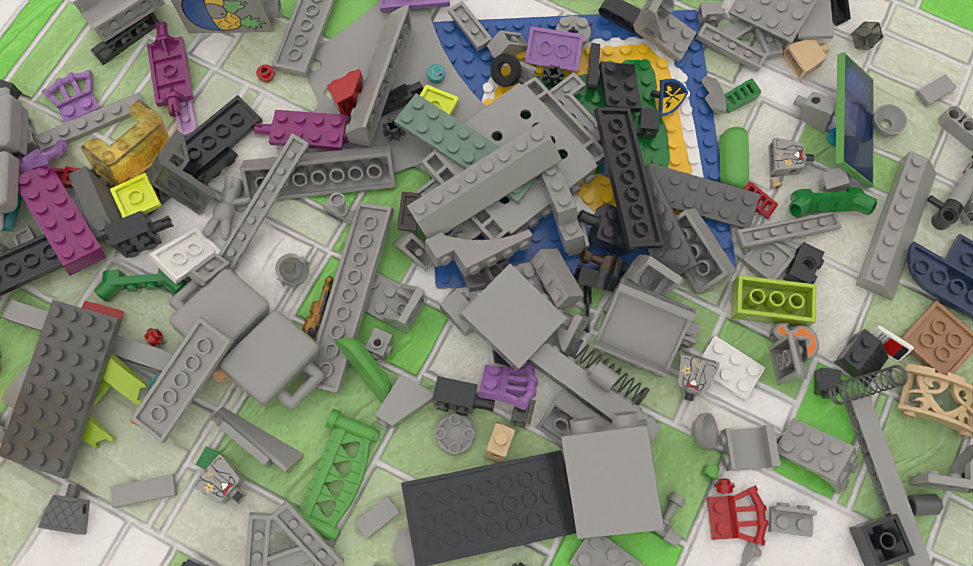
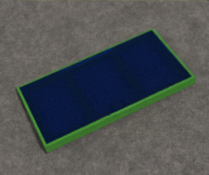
[835,52,874,188]

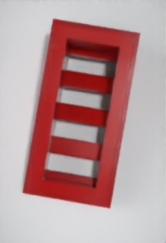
[744,181,778,219]

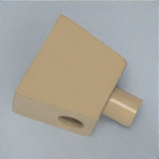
[782,39,830,81]
[484,422,516,463]

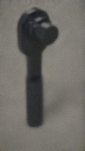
[584,285,592,333]

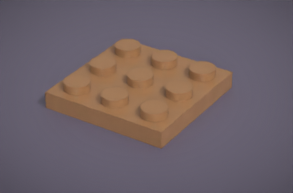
[901,300,973,376]

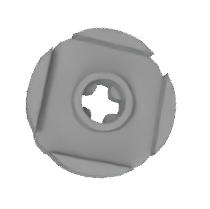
[556,16,591,46]

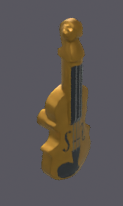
[302,276,333,341]

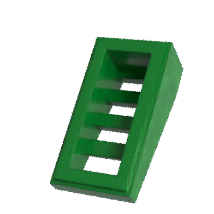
[724,78,761,113]

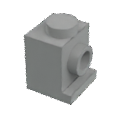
[697,1,725,27]

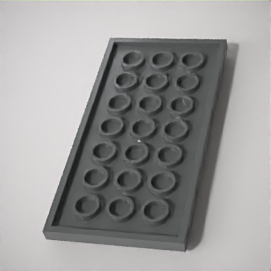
[0,300,123,479]

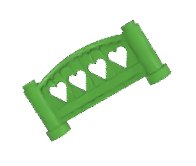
[295,409,380,541]

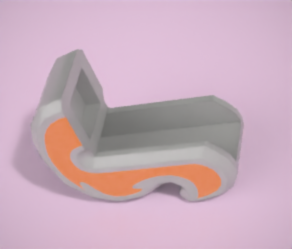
[769,322,819,362]

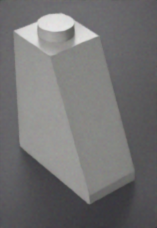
[375,374,433,428]

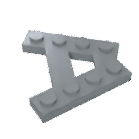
[696,19,783,72]
[245,500,344,566]

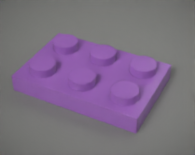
[525,26,584,72]

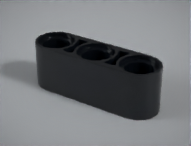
[598,0,641,35]

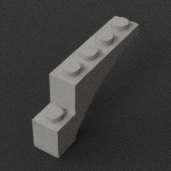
[540,164,584,253]
[425,229,533,277]

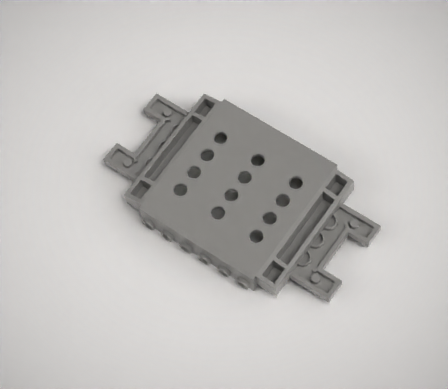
[414,72,605,240]

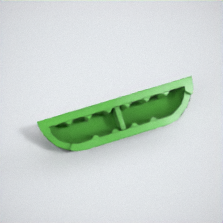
[719,127,749,189]
[334,337,391,403]

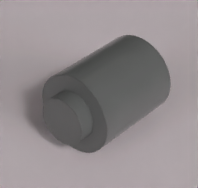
[907,494,943,516]

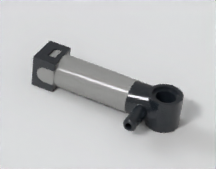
[927,161,973,230]

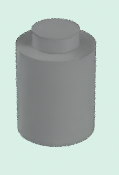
[588,362,620,392]

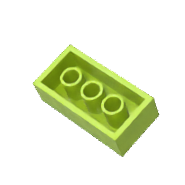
[731,275,817,327]

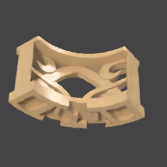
[897,364,973,438]

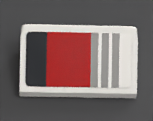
[870,326,914,362]

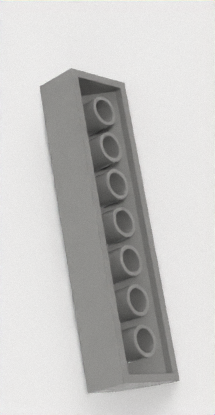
[345,5,412,147]
[407,122,562,238]
[240,145,396,200]
[856,151,936,300]

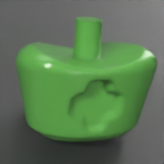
[701,464,720,482]

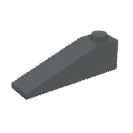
[68,166,123,241]

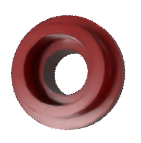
[256,64,275,82]
[144,328,164,347]
[714,478,735,493]

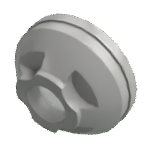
[872,104,907,136]
[691,412,718,450]

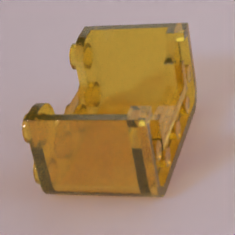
[80,99,170,187]

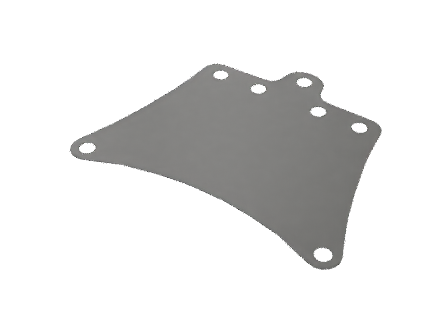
[307,2,499,173]

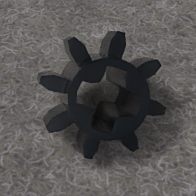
[542,64,565,87]
[383,118,405,141]

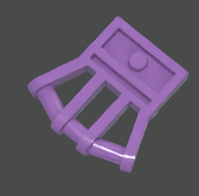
[41,70,100,123]
[19,140,68,173]
[479,363,538,410]

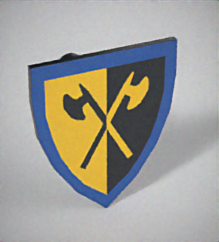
[650,79,688,117]

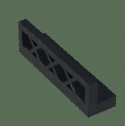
[90,12,161,65]

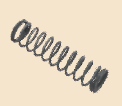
[569,339,650,406]
[828,365,908,405]

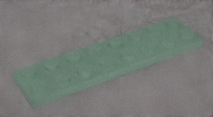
[394,93,539,204]

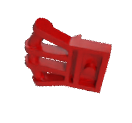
[706,485,769,546]

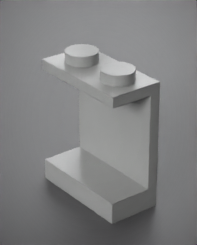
[719,425,781,471]

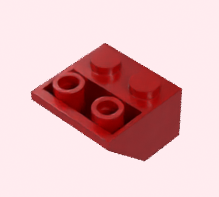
[327,69,363,117]

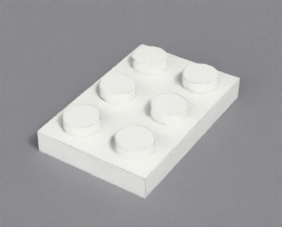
[149,227,221,284]
[701,336,765,401]

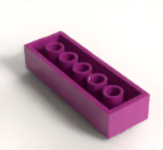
[18,163,107,276]

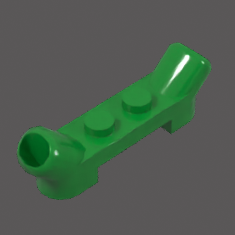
[789,187,877,218]
[95,268,187,302]

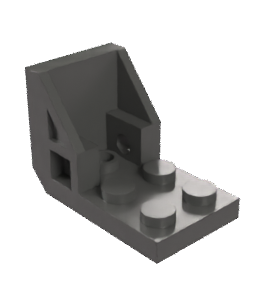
[146,130,216,215]

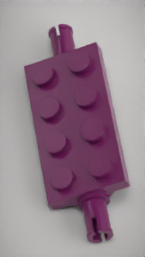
[147,21,194,117]
[254,110,349,150]

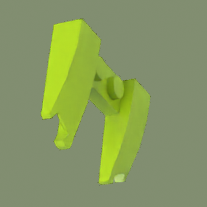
[82,354,148,449]

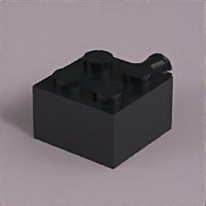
[577,203,631,256]
[104,210,174,258]
[432,376,495,416]

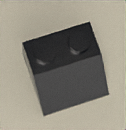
[834,329,889,387]
[849,513,915,566]

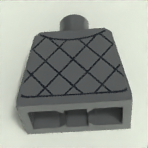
[38,484,90,535]

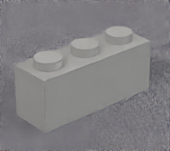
[531,248,584,308]

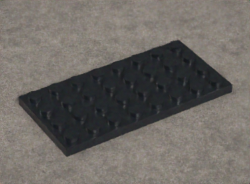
[401,450,577,566]

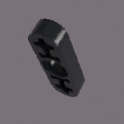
[587,43,600,92]

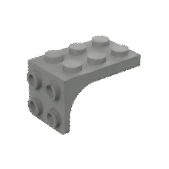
[777,418,859,494]

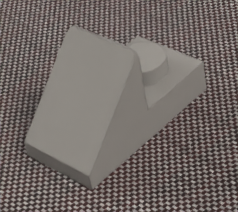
[556,313,590,352]

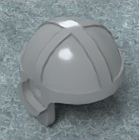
[275,253,309,286]

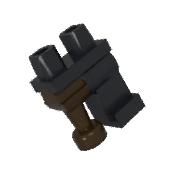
[574,248,630,292]

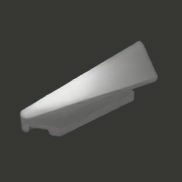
[211,407,304,473]

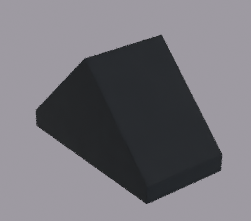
[830,0,851,26]

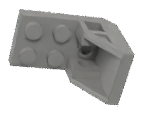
[633,0,696,62]
[602,254,683,312]
[365,274,427,334]
[909,444,973,494]

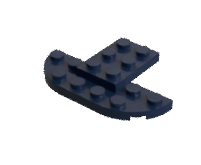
[907,234,973,318]

